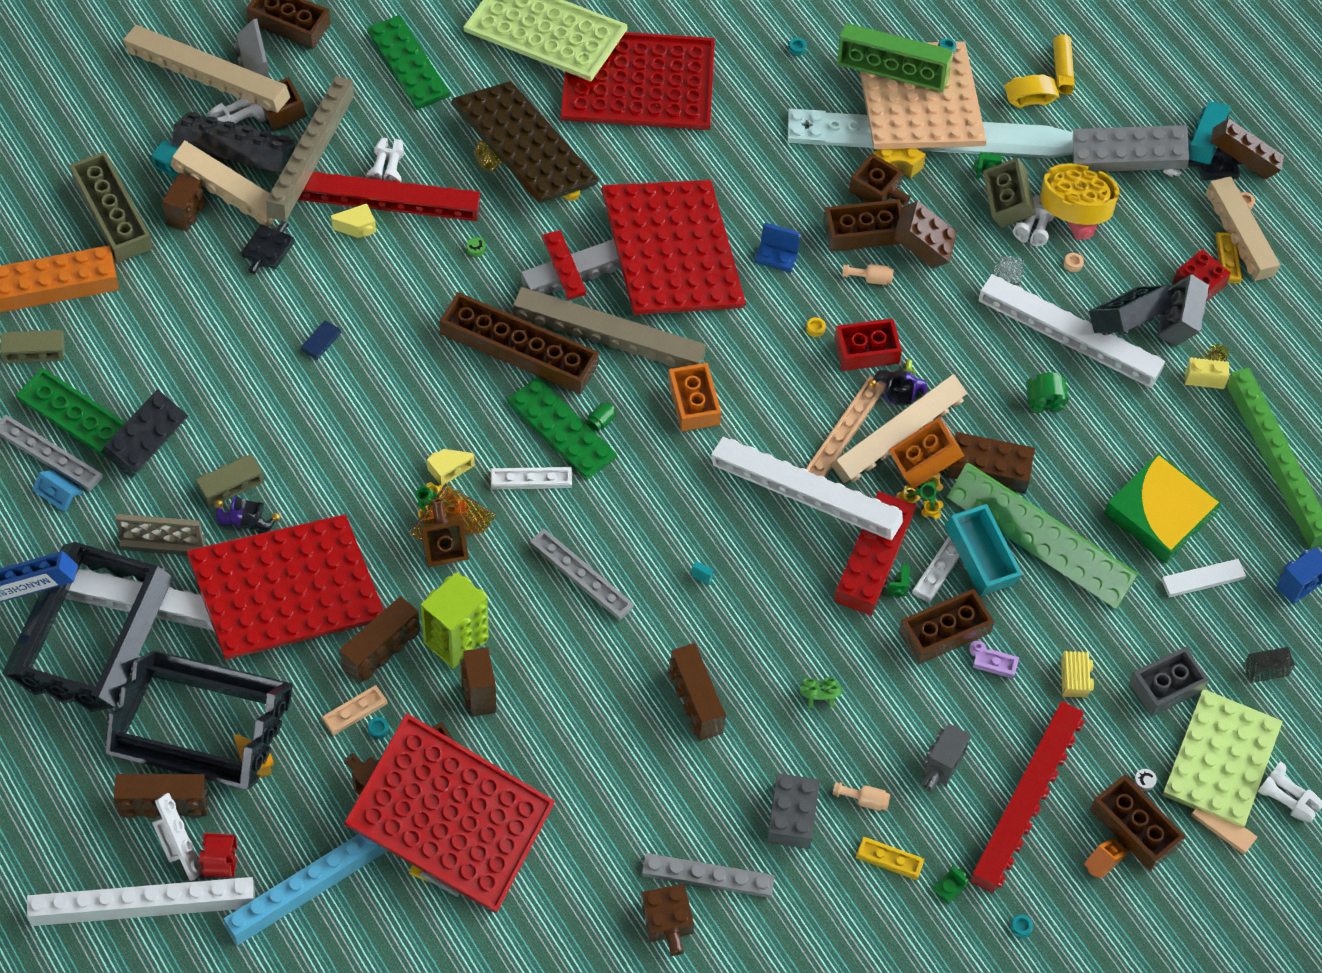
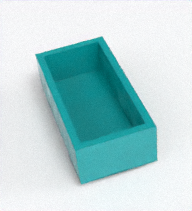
[945,504,1023,596]

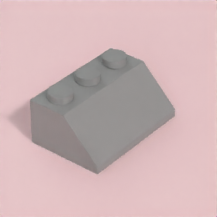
[234,19,269,78]

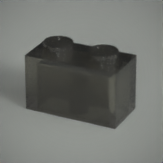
[1243,647,1295,683]

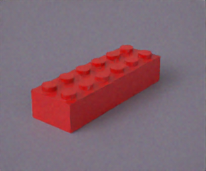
[834,491,916,616]

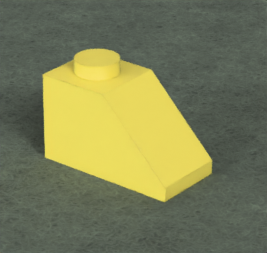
[331,204,376,238]
[427,449,475,486]

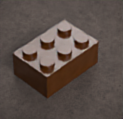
[894,200,957,269]
[460,647,497,717]

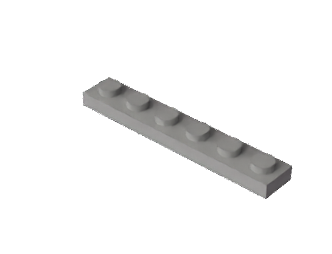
[0,415,103,492]
[530,529,634,621]
[642,853,775,898]

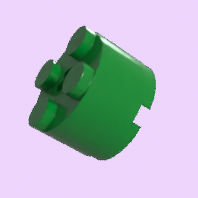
[1026,373,1069,413]

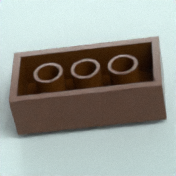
[246,0,331,49]
[823,199,902,252]
[947,432,1035,494]
[899,589,994,665]
[339,596,420,684]
[668,643,726,741]
[113,774,209,818]
[1090,774,1186,872]

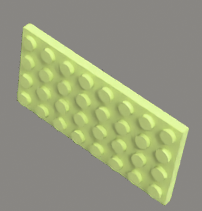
[463,0,627,81]

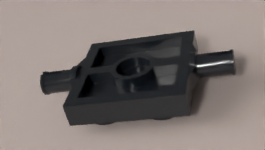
[1188,147,1242,181]
[241,221,295,274]

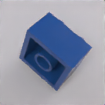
[1277,547,1322,604]

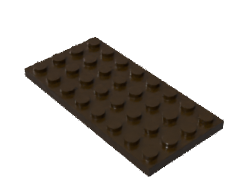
[451,81,599,203]

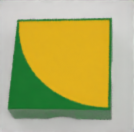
[1104,453,1222,564]

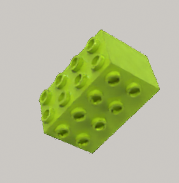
[421,572,489,669]

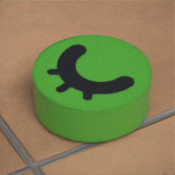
[467,237,486,257]

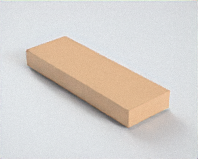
[322,685,388,736]
[1191,808,1257,855]

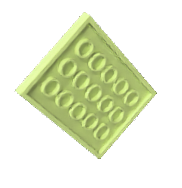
[1162,689,1283,828]

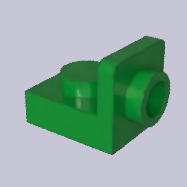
[973,152,1002,178]
[887,564,910,597]
[932,865,969,904]

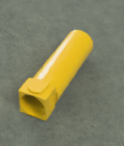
[1053,35,1075,95]

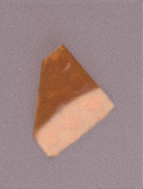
[410,483,496,541]

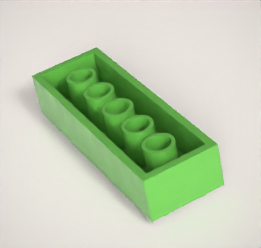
[837,23,953,92]

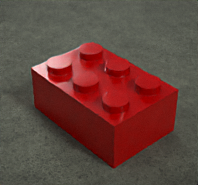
[834,318,902,371]

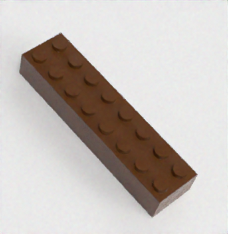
[439,292,599,394]

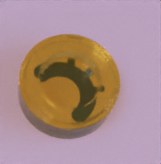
[1208,344,1229,362]

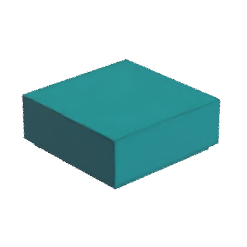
[691,561,714,585]

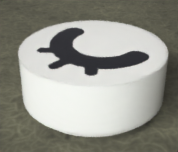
[1134,769,1157,791]

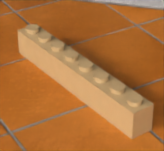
[830,374,967,483]

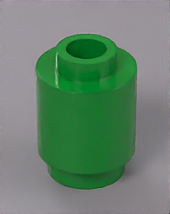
[587,402,616,432]

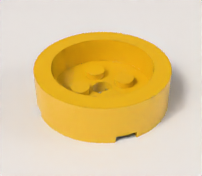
[1039,164,1119,225]

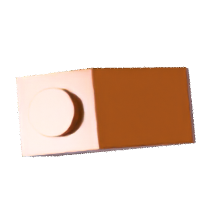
[1084,838,1129,879]

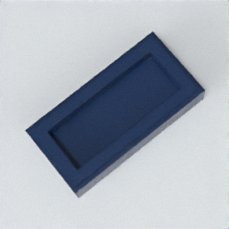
[301,320,341,360]

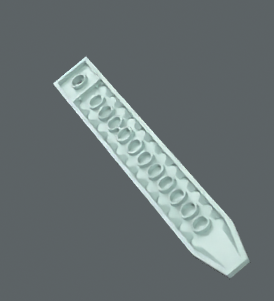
[788,109,1073,158]

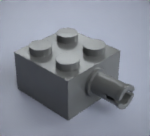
[920,723,971,792]

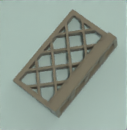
[115,514,206,555]

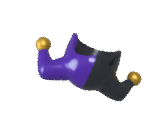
[868,370,928,405]
[214,496,280,533]

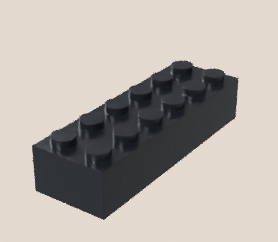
[172,112,295,173]

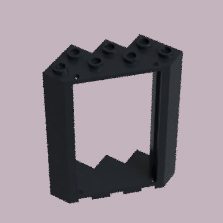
[2,542,173,712]
[105,650,293,790]

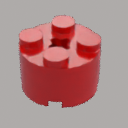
[199,833,238,878]

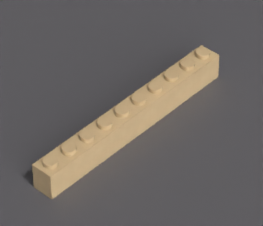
[123,25,290,113]

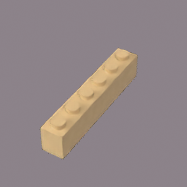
[170,140,274,227]
[1206,177,1280,281]

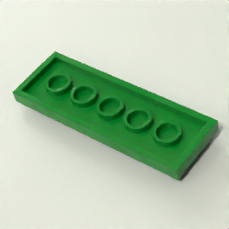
[367,15,450,110]
[16,368,126,460]
[508,377,617,480]

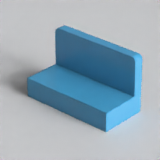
[32,470,84,511]

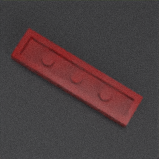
[542,230,586,300]

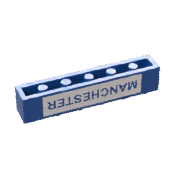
[0,551,78,602]

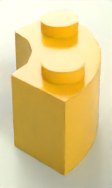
[1004,74,1060,109]
[873,148,926,178]

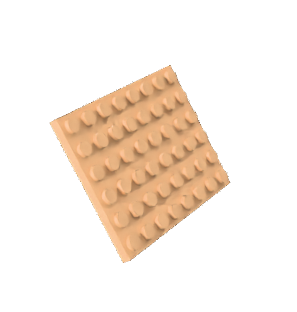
[860,41,986,149]

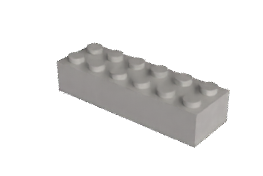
[1072,125,1189,172]

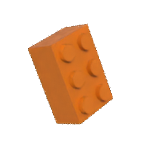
[668,363,721,432]
[889,417,964,488]

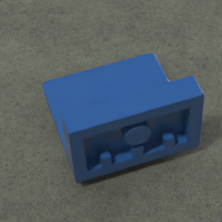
[755,223,801,273]

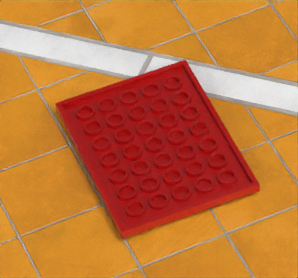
[561,32,715,130]
[601,180,746,315]
[187,514,384,660]
[343,713,555,913]

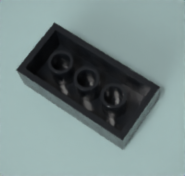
[1089,285,1172,335]
[101,389,188,479]

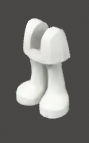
[207,98,266,124]
[366,138,404,182]
[1013,195,1054,246]
[1257,761,1322,823]

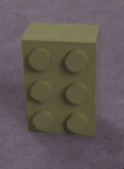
[983,157,1036,228]

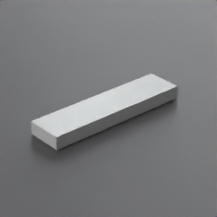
[491,467,572,489]
[912,536,960,603]
[1162,559,1246,597]

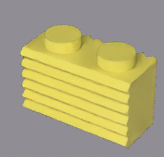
[1185,357,1229,389]
[1061,651,1094,698]

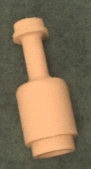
[842,264,894,285]
[833,782,891,811]

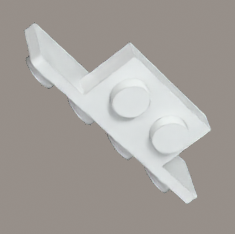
[152,793,202,881]

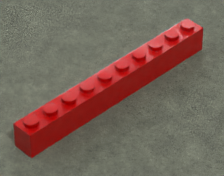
[298,172,480,221]
[970,701,1085,893]

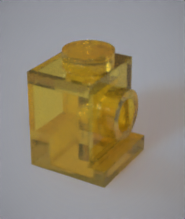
[473,140,502,172]

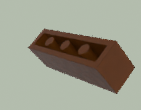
[1210,118,1284,179]

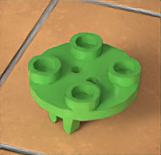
[800,677,842,708]

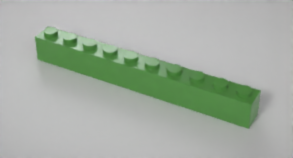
[1226,368,1322,549]

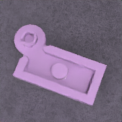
[969,641,1019,679]

